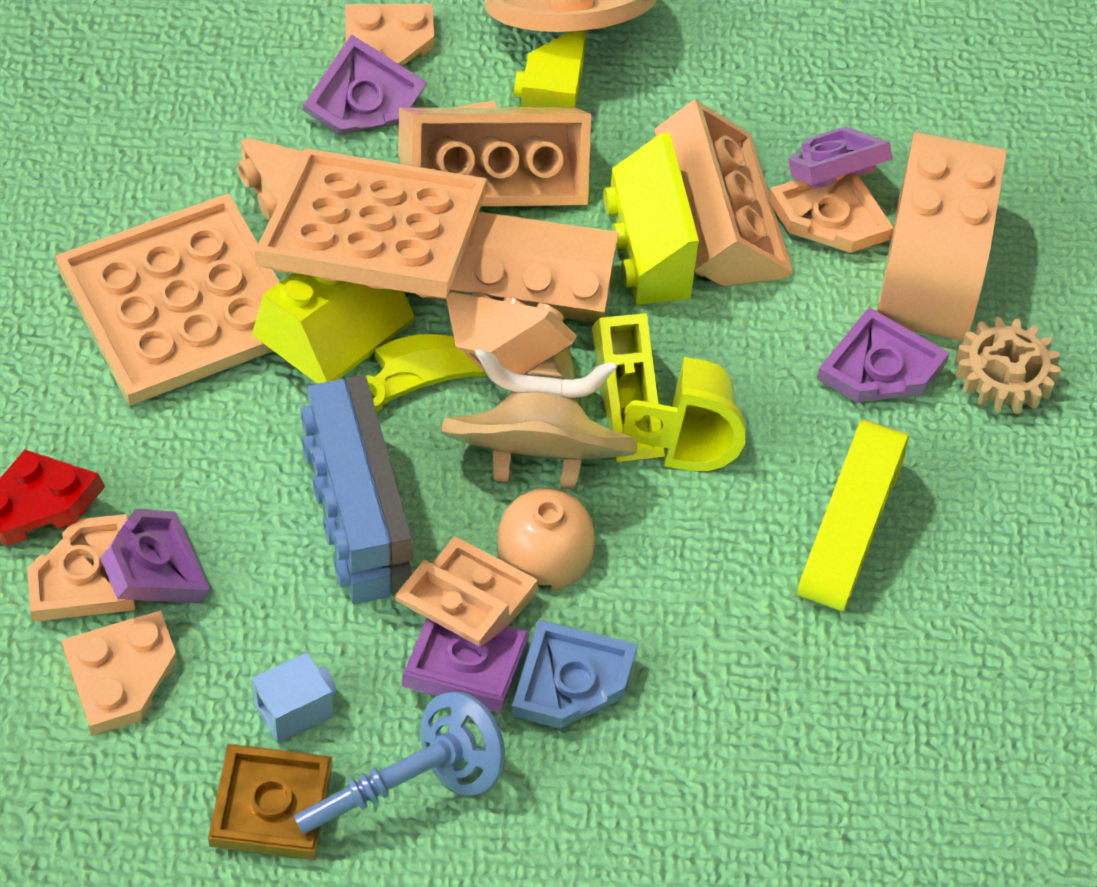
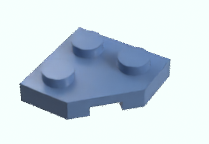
[511,620,638,729]

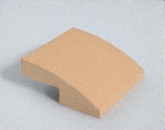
[395,536,539,647]

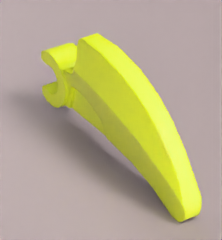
[366,334,489,413]

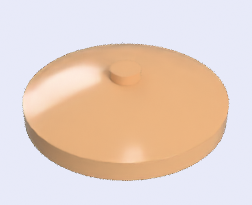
[484,0,658,32]

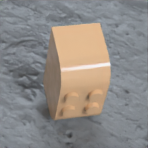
[877,131,1006,341]

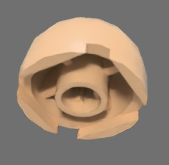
[496,488,596,590]

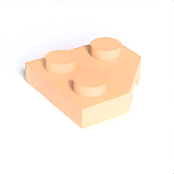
[345,4,434,67]
[768,173,894,253]
[28,514,135,622]
[61,610,177,736]

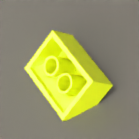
[603,132,699,305]
[252,273,415,384]

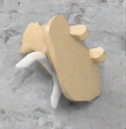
[440,346,637,490]

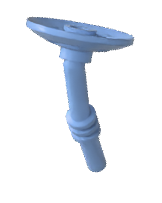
[294,691,505,835]

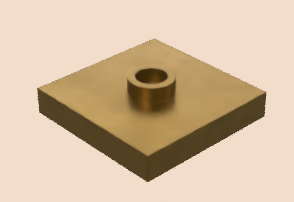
[208,744,333,860]

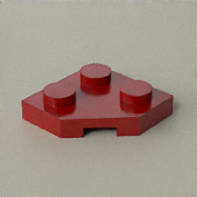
[0,449,105,546]

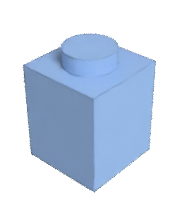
[251,652,337,744]

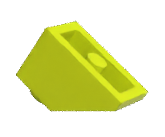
[513,30,587,108]

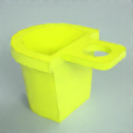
[622,357,746,471]

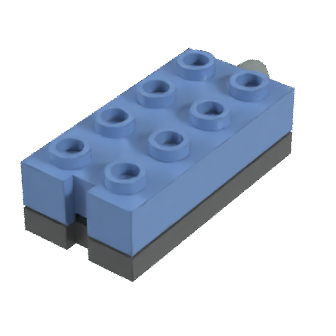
[300,374,412,604]

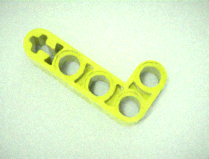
[796,418,909,612]

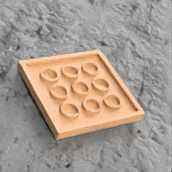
[255,148,487,299]
[55,193,280,406]

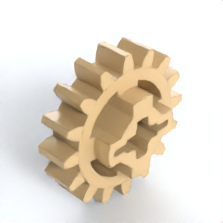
[955,317,1061,414]

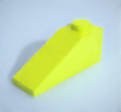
[592,313,665,463]

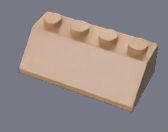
[654,99,794,286]
[398,107,591,206]
[419,212,619,323]

